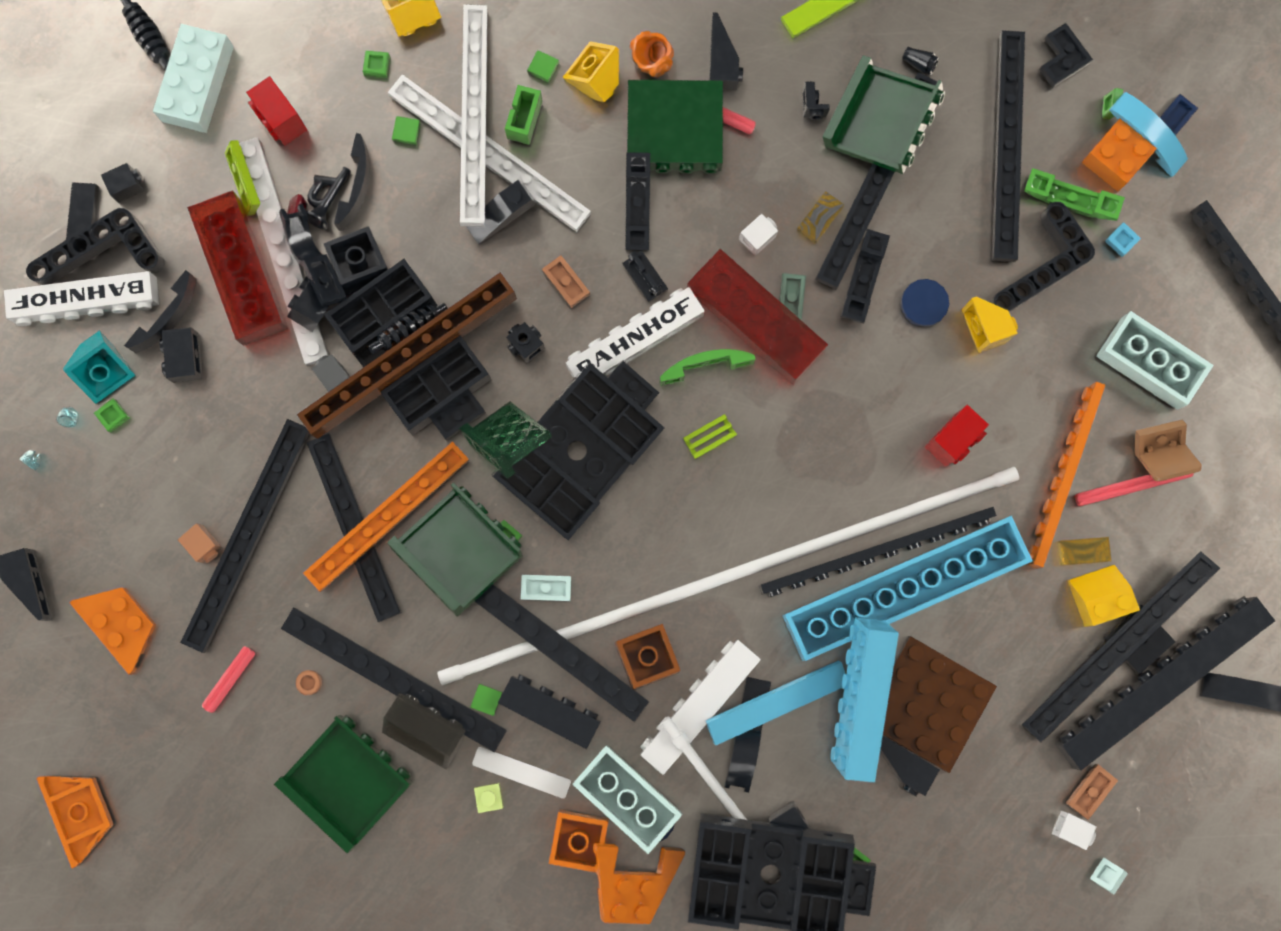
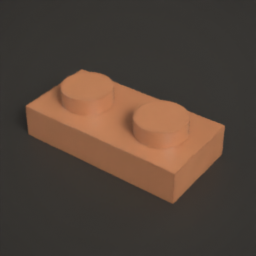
[542,255,590,308]
[1066,764,1118,820]

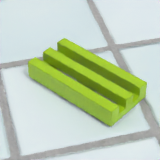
[683,414,737,459]

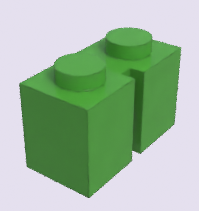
[505,85,543,145]

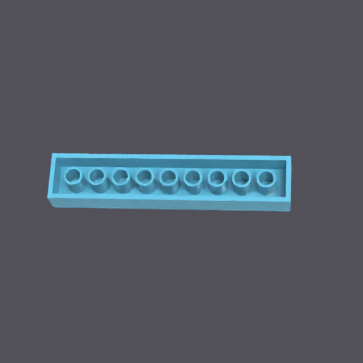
[782,516,1033,661]

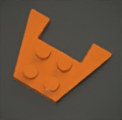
[593,843,686,924]

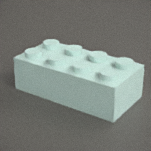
[153,23,234,133]
[1096,311,1214,410]
[572,746,683,854]

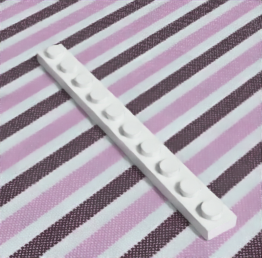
[460,5,487,227]
[388,75,591,232]
[239,137,329,366]

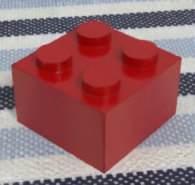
[246,76,308,146]
[925,404,989,467]

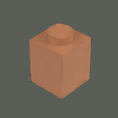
[177,523,222,563]

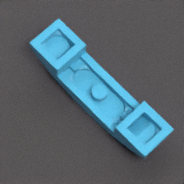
[1109,92,1188,177]

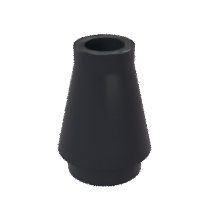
[902,46,939,75]

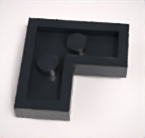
[1039,23,1093,88]

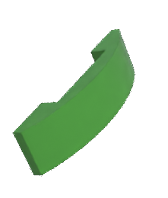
[1024,168,1125,221]
[659,349,755,386]

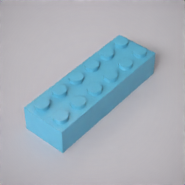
[831,618,899,782]

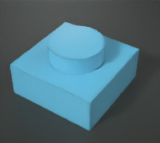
[1105,222,1141,257]

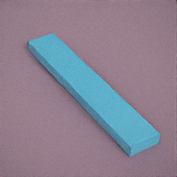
[705,660,846,745]

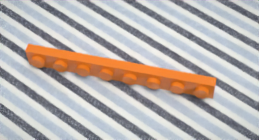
[1028,381,1105,569]
[303,441,469,592]

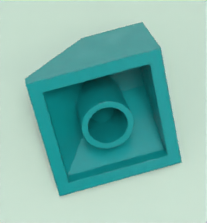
[63,330,135,404]

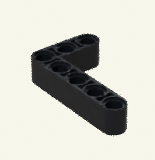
[990,202,1095,313]
[26,208,164,285]

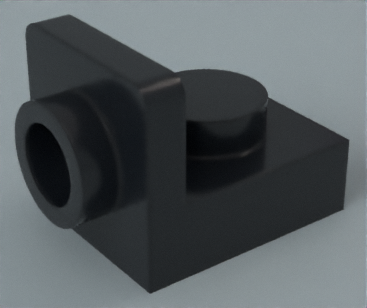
[802,81,830,120]

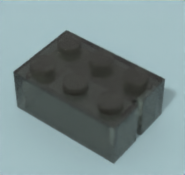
[382,693,466,770]

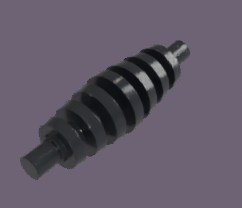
[120,0,170,71]
[368,303,448,354]

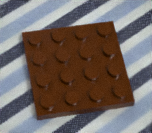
[883,636,997,773]

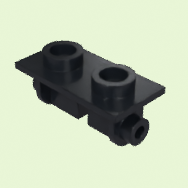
[622,250,668,302]

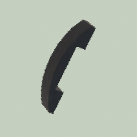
[334,133,370,231]
[625,152,650,250]
[841,229,890,324]
[124,270,196,353]
[1200,673,1281,713]

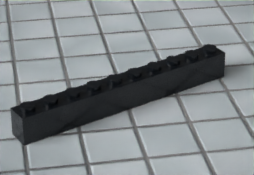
[1055,596,1276,771]

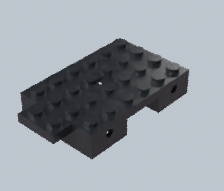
[324,259,492,441]
[492,360,665,541]
[688,813,876,931]

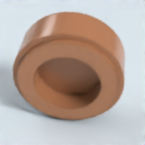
[296,670,322,695]

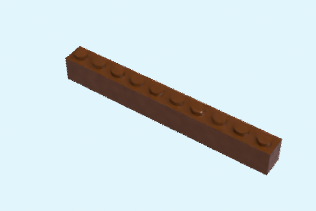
[297,272,517,439]

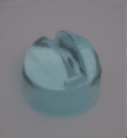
[56,406,78,427]
[19,450,42,471]

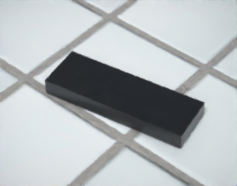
[66,182,99,252]

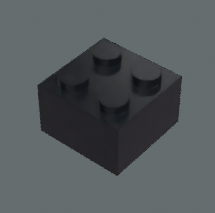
[323,226,388,296]

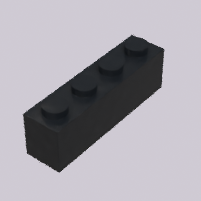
[498,674,601,749]

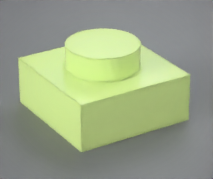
[474,783,504,813]

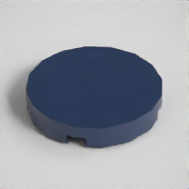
[901,279,950,327]

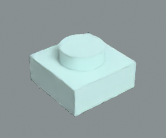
[1090,857,1128,895]

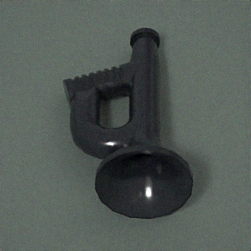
[306,167,351,230]

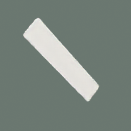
[472,747,571,799]

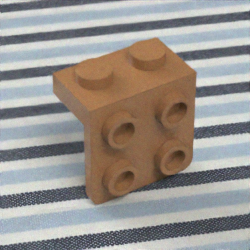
[1135,419,1202,481]

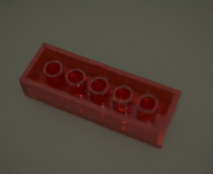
[187,190,289,346]
[687,249,828,385]

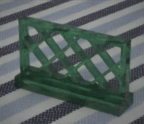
[459,401,552,479]

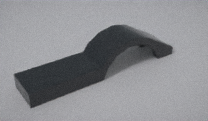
[279,204,346,307]
[724,677,771,793]

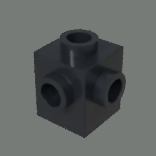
[506,322,545,364]

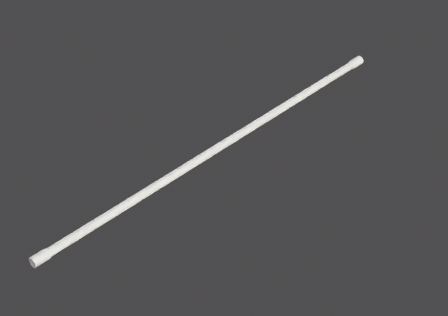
[437,467,1019,686]

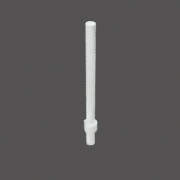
[661,717,747,820]

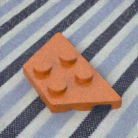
[69,587,156,675]
[36,776,114,868]

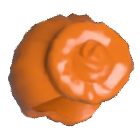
[630,31,674,78]

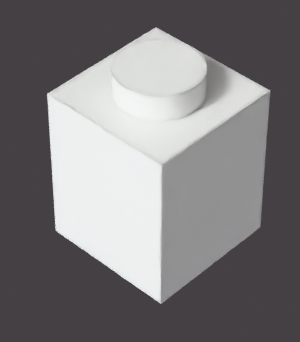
[739,214,778,256]
[1052,811,1096,850]

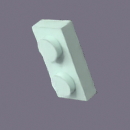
[521,575,571,601]

